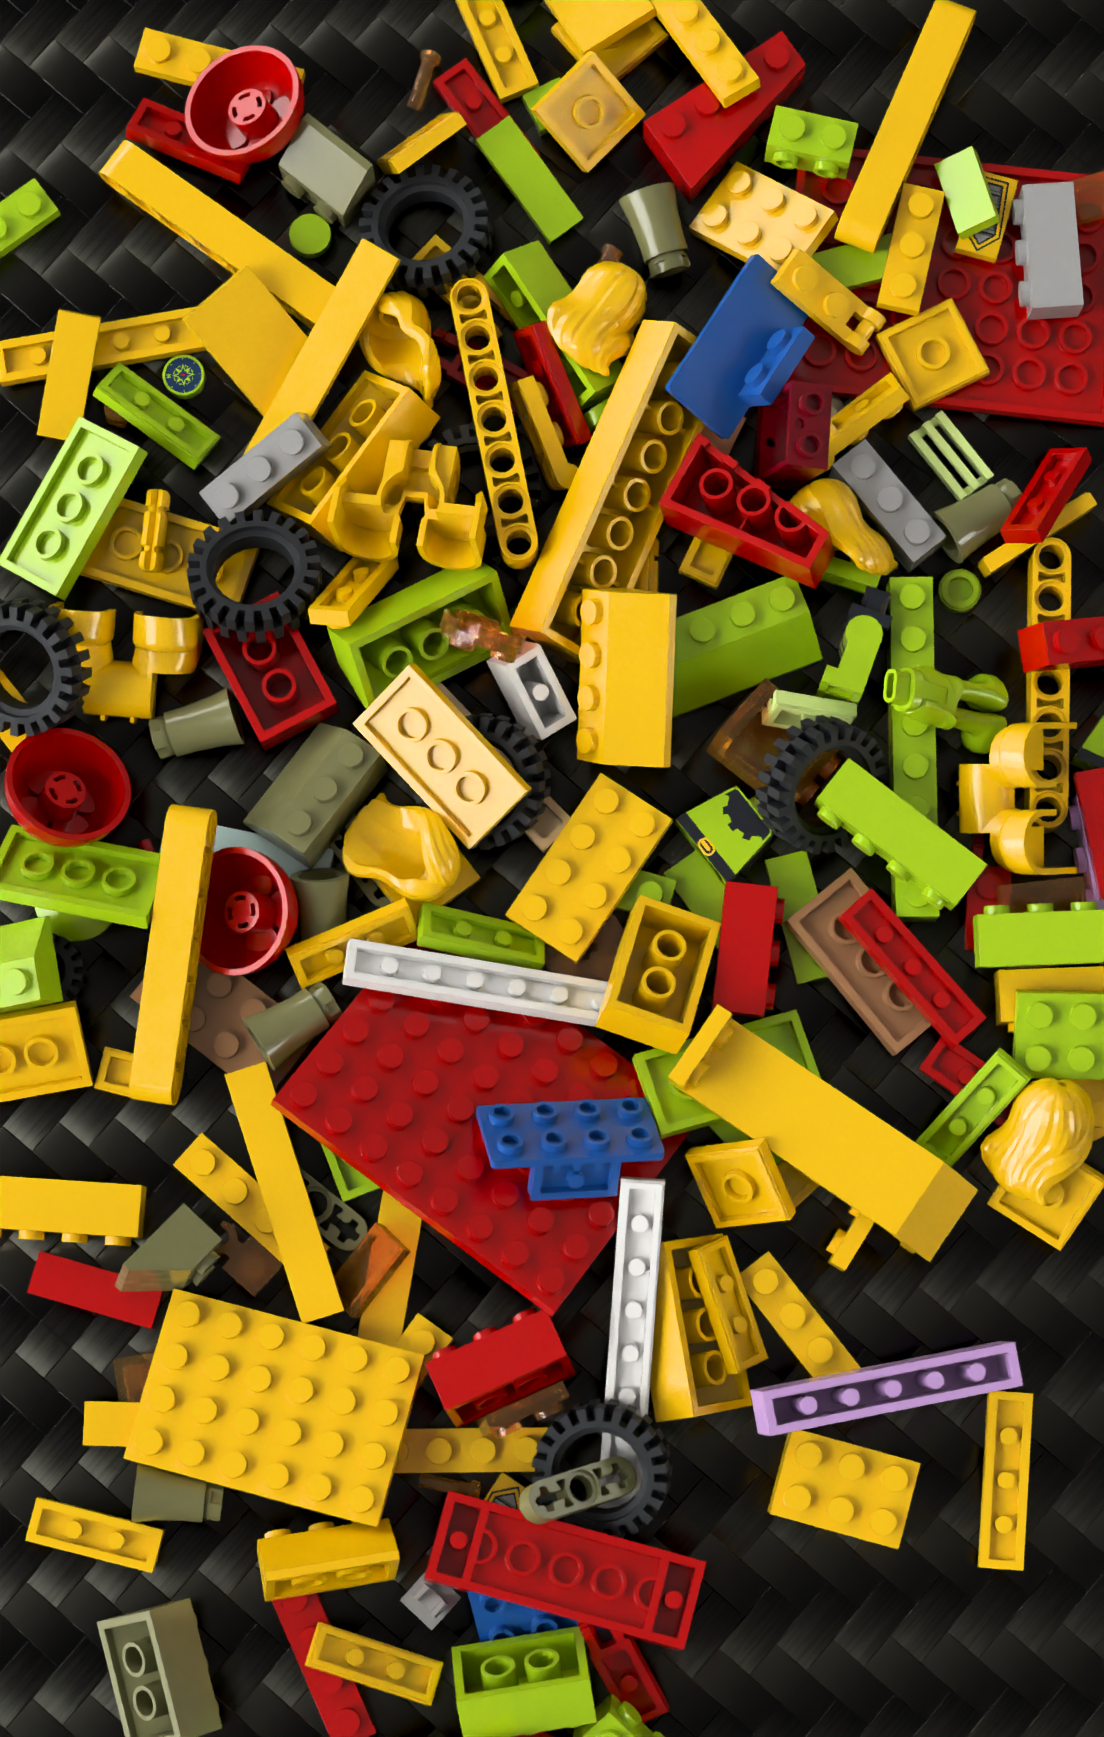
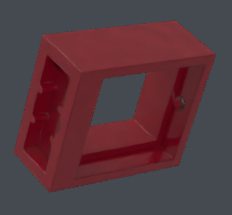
[753,380,833,491]

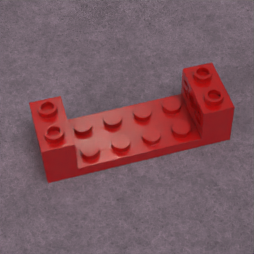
[423,1491,706,1651]

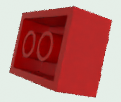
[202,591,340,751]
[425,1308,576,1428]

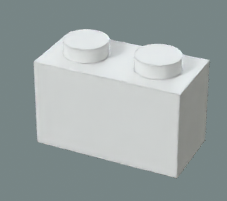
[486,640,577,740]

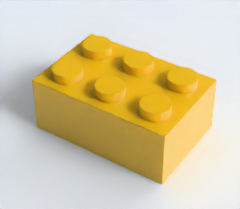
[595,895,721,1055]
[767,1430,921,1549]

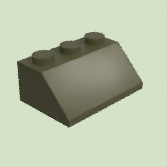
[243,723,388,870]
[97,1598,222,1737]

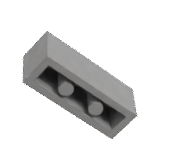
[1011,182,1084,320]
[199,412,332,525]
[829,439,946,573]

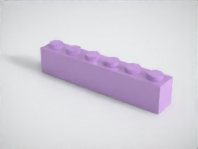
[750,1341,1023,1436]

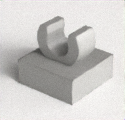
[400,1571,462,1630]

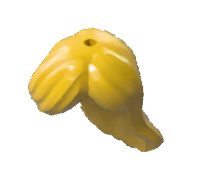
[546,261,647,376]
[359,291,441,408]
[789,478,898,575]
[342,793,461,901]
[980,1078,1095,1207]

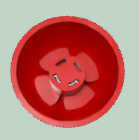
[185,45,304,164]
[4,728,131,848]
[199,847,299,976]

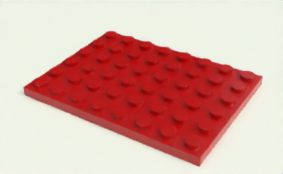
[785,148,1104,427]
[271,941,690,1317]

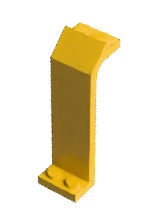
[668,1004,978,1262]

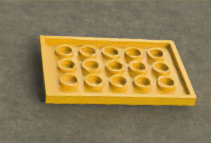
[123,1288,426,1528]

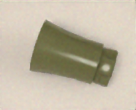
[619,182,691,279]
[929,478,1022,564]
[149,687,246,759]
[290,868,350,942]
[242,981,342,1071]
[131,1463,224,1523]

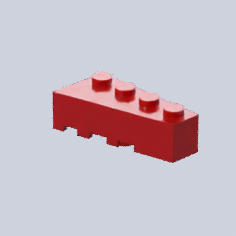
[643,31,806,205]
[658,433,835,589]

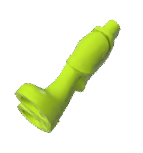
[883,664,1009,754]

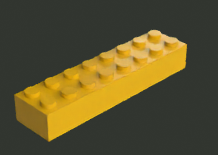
[509,320,705,664]

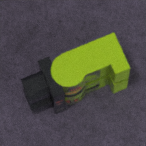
[816,586,893,706]

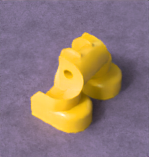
[327,439,488,570]
[49,602,205,724]
[956,722,1078,875]

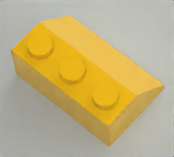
[257,1518,400,1602]

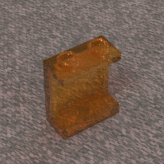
[706,678,842,807]

